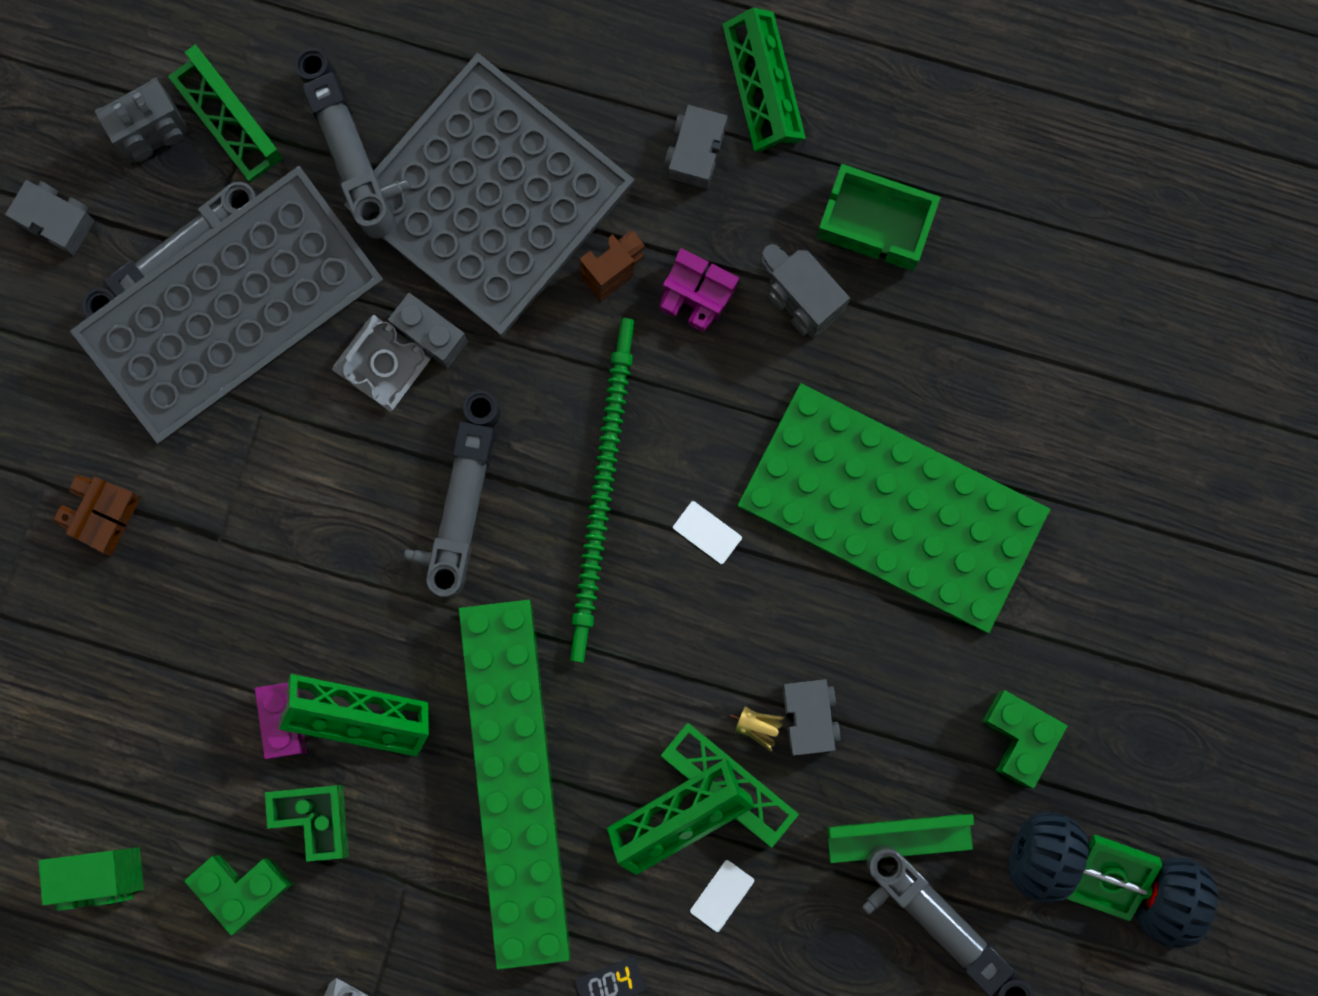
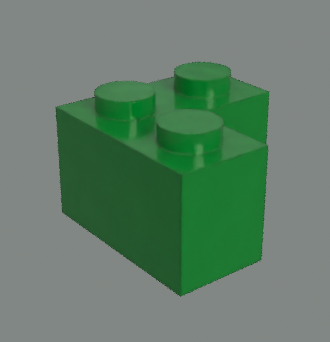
[981,690,1068,789]
[265,785,349,862]
[185,855,294,936]

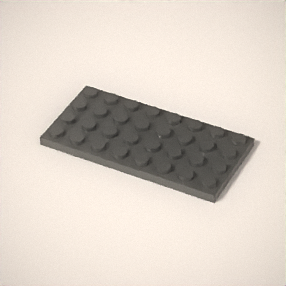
[70,166,383,444]

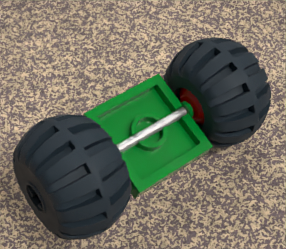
[1008,812,1218,948]

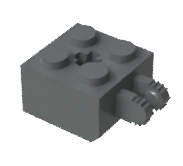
[95,77,189,164]
[760,243,850,340]

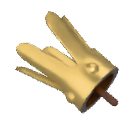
[730,706,785,752]

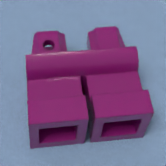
[660,248,739,332]

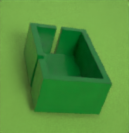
[816,164,941,271]
[38,847,144,911]

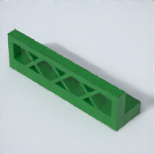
[722,7,806,152]
[168,44,283,183]
[279,674,429,757]
[661,723,799,848]
[607,759,755,875]
[826,814,974,863]

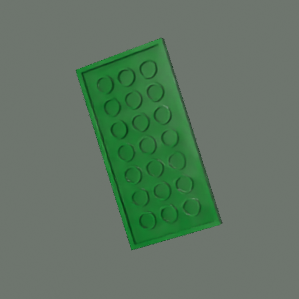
[737,383,1050,634]

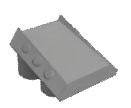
[332,315,432,412]

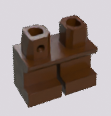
[579,230,645,302]
[54,475,141,557]

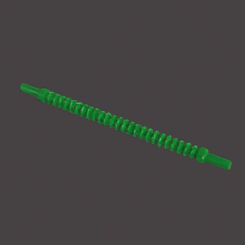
[570,318,634,663]

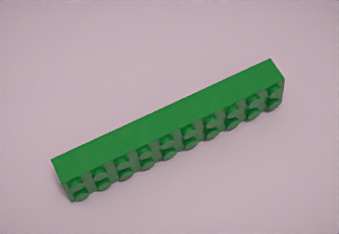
[459,600,571,970]

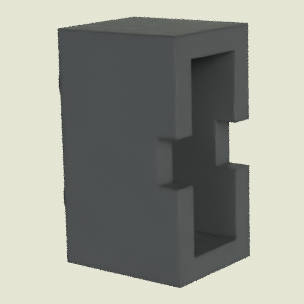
[664,105,728,189]
[5,180,94,256]
[388,293,468,369]
[782,679,841,756]

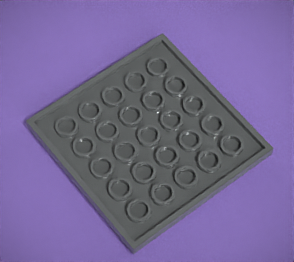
[344,52,635,337]

